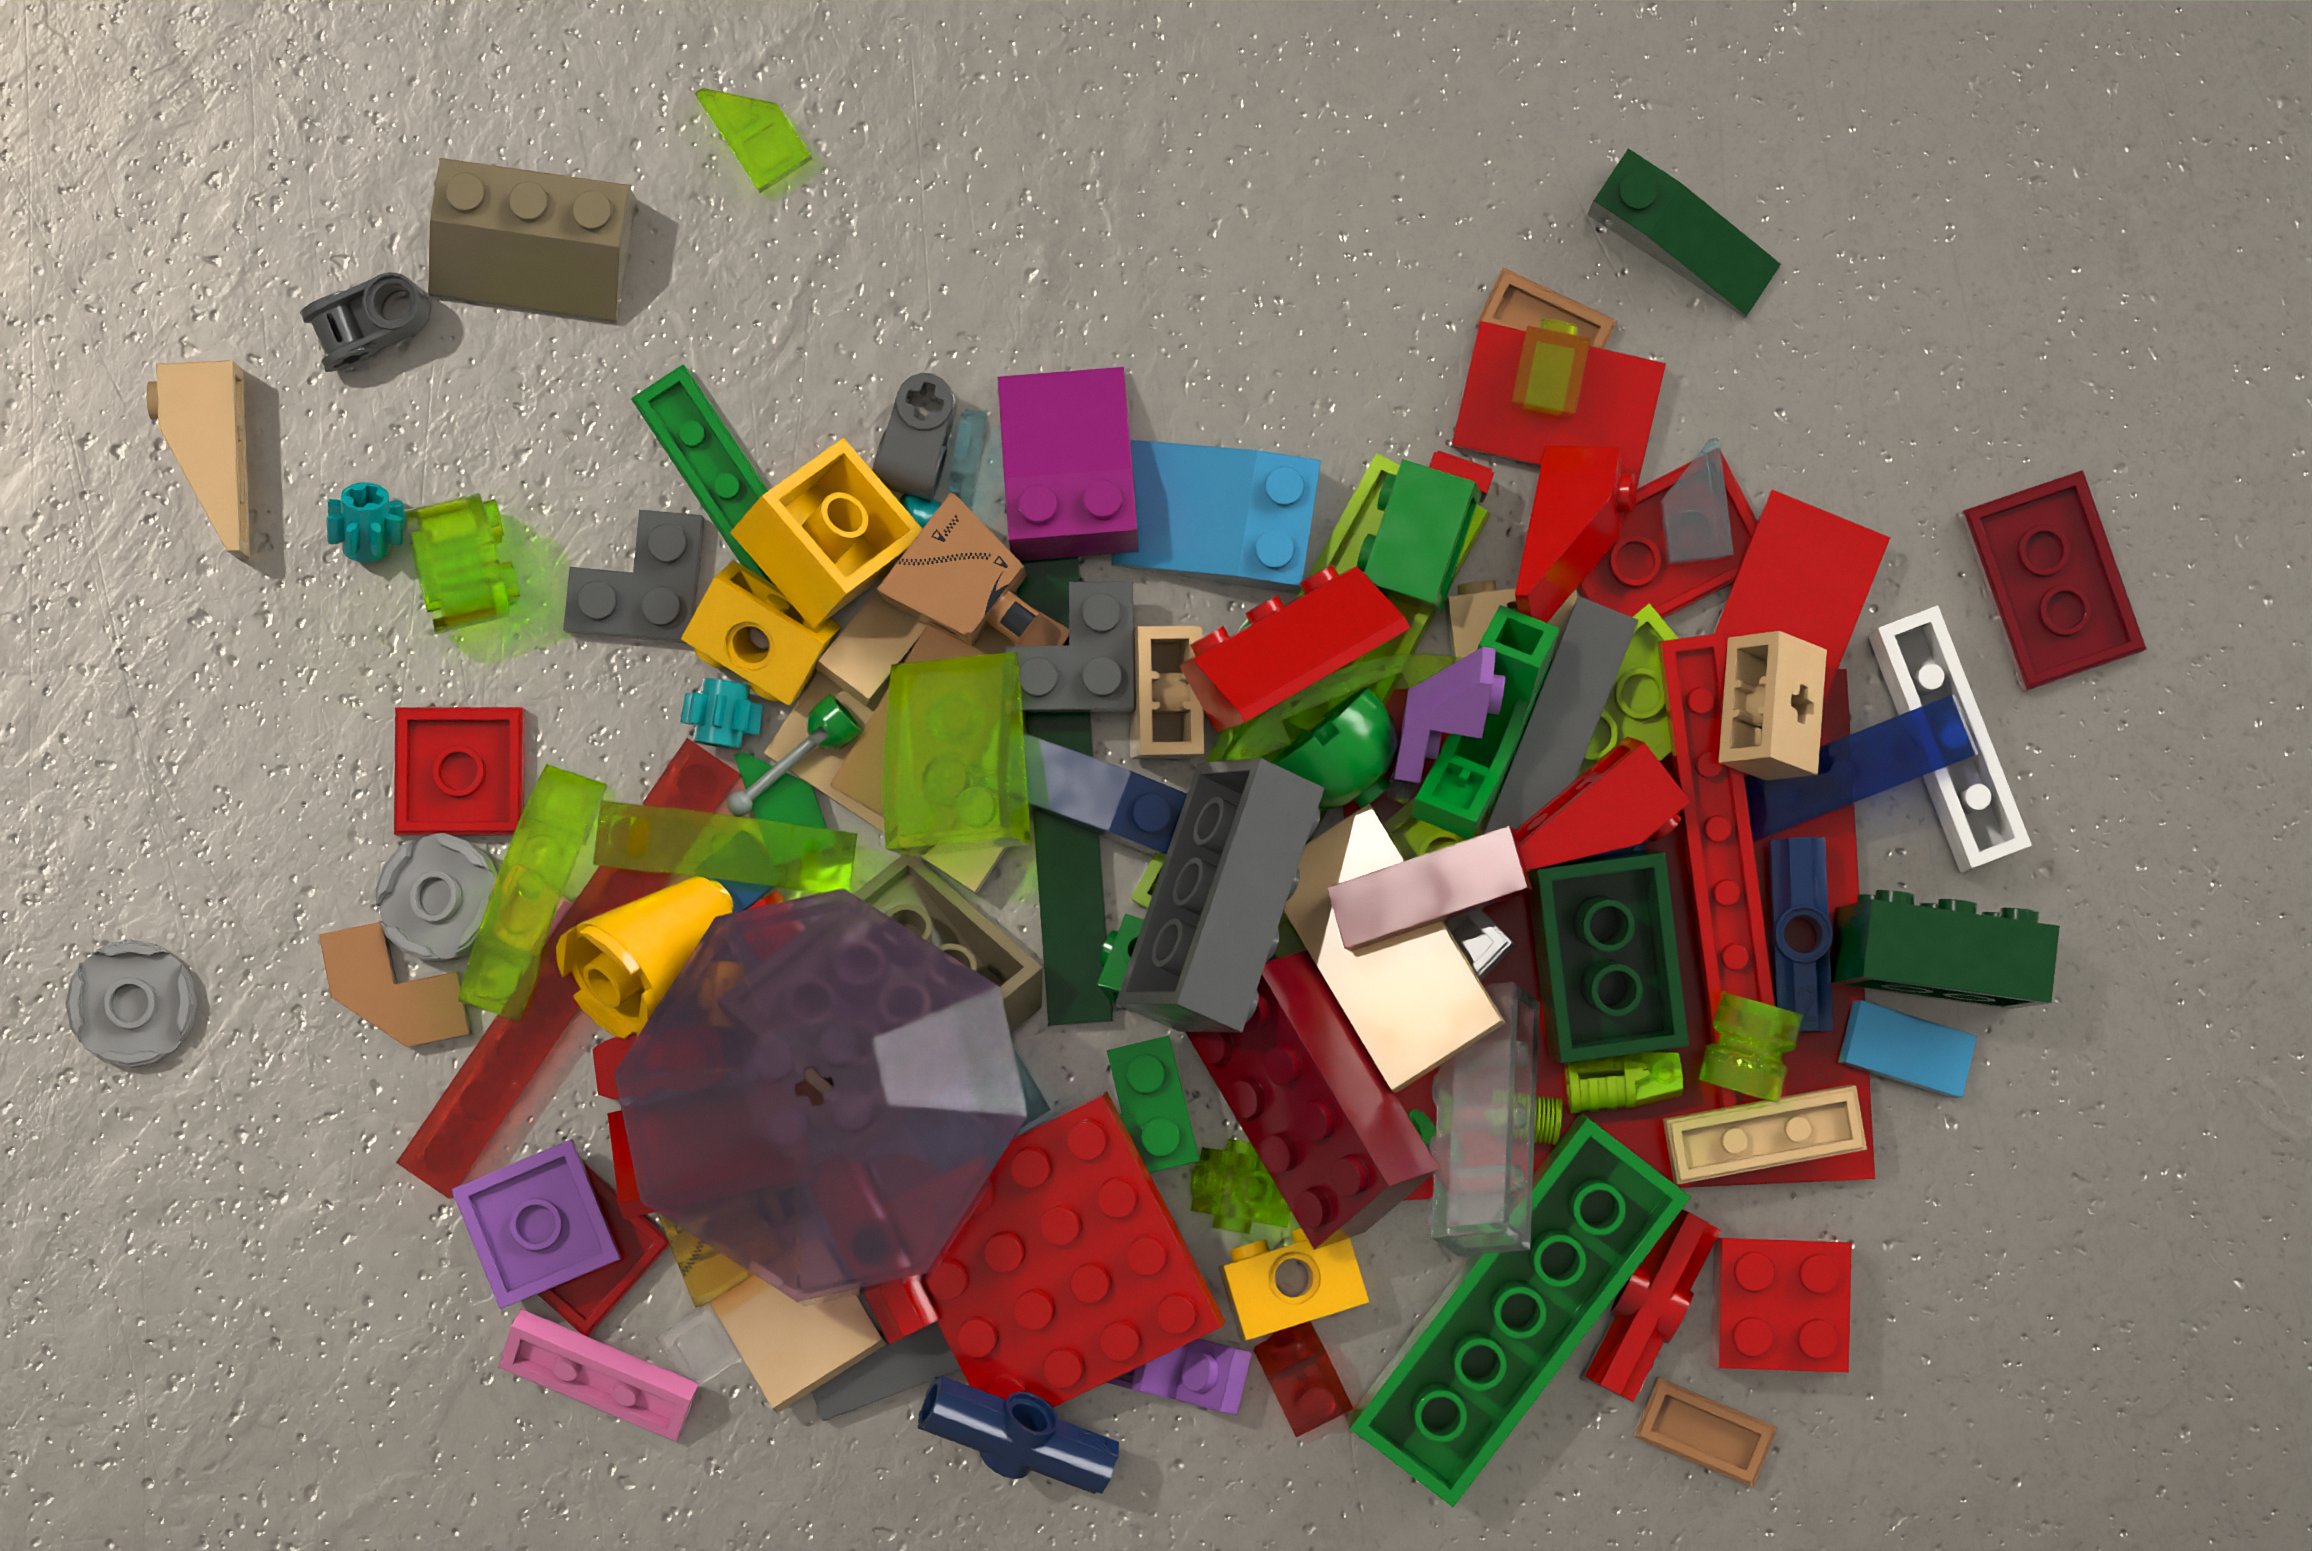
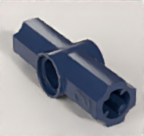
[1768,837,1833,1033]
[918,1376,1119,1494]

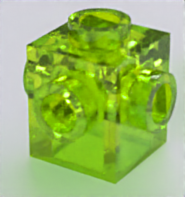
[1190,1138,1291,1234]

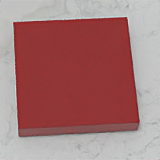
[394,707,525,836]
[537,1160,674,1337]

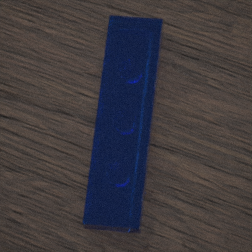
[1744,694,1979,843]

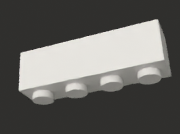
[1868,605,2032,873]

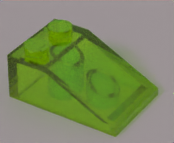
[882,652,1031,856]

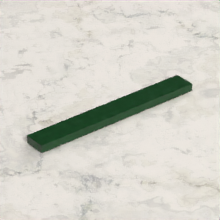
[1017,557,1113,1026]

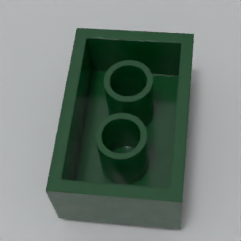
[1527,849,1689,1063]
[1830,890,2060,1009]

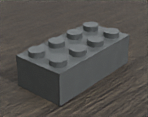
[1115,758,1325,1033]

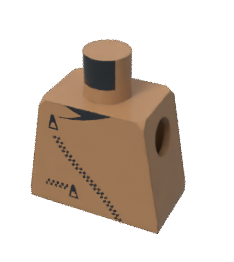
[877,492,1041,646]

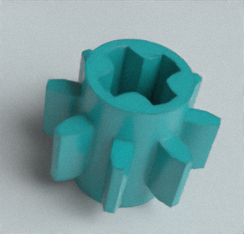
[326,482,404,562]
[680,678,764,750]

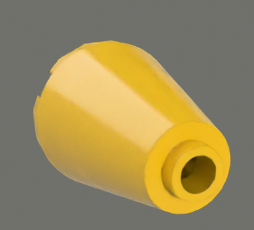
[556,876,734,1039]

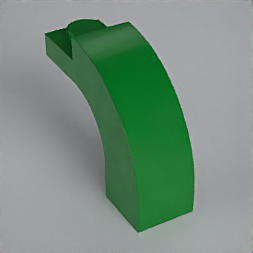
[1411,605,1560,839]

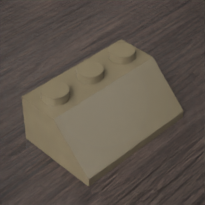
[428,158,636,322]

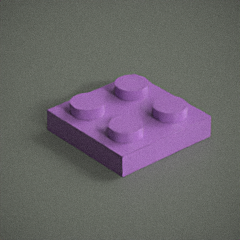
[451,1139,622,1309]

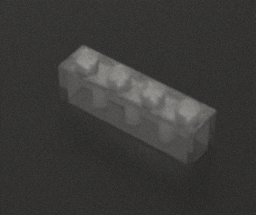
[1426,982,1540,1256]

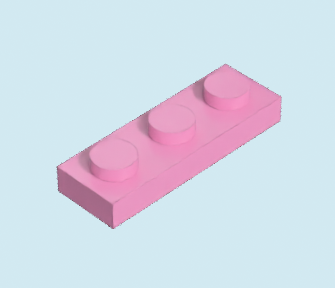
[499,1309,699,1442]

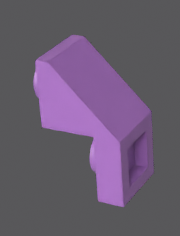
[1394,647,1505,783]
[1106,1338,1252,1415]

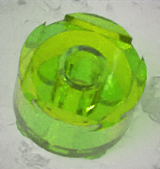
[403,492,520,635]

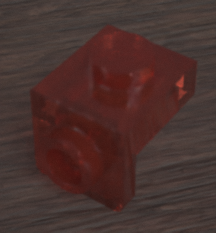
[1253,1321,1354,1438]

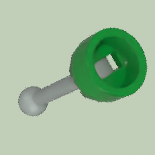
[727,693,863,816]

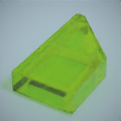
[694,88,812,194]

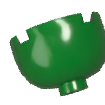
[1271,686,1399,809]

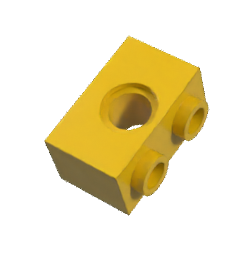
[681,560,842,706]
[1218,1228,1369,1341]

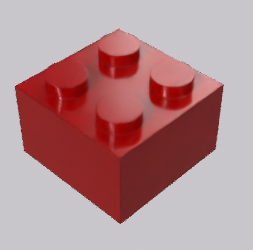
[1711,1238,1852,1373]

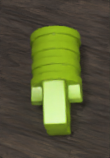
[1565,1051,1683,1114]

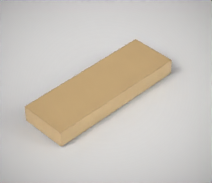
[1663,1084,1867,1184]

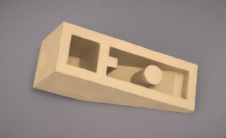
[147,360,250,559]

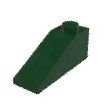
[1587,148,1781,318]

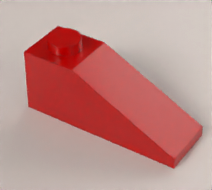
[1515,445,1636,623]
[1515,736,1691,871]

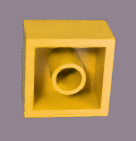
[730,437,922,629]

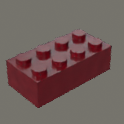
[1185,950,1440,1250]

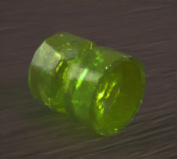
[1697,992,1804,1103]

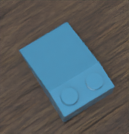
[1111,440,1321,594]

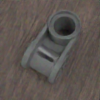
[300,272,430,372]
[872,373,957,501]

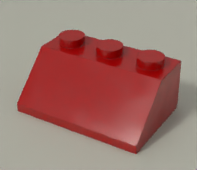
[1179,564,1411,732]

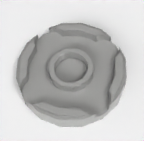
[376,833,502,962]
[65,939,197,1068]

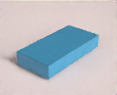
[1838,1000,1977,1098]

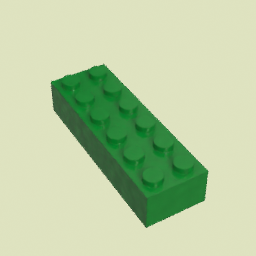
[1347,1112,1691,1507]

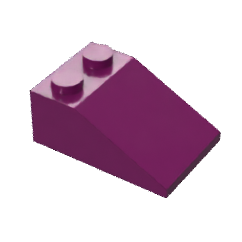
[998,367,1139,561]

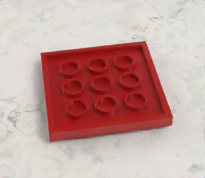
[880,1091,1226,1408]

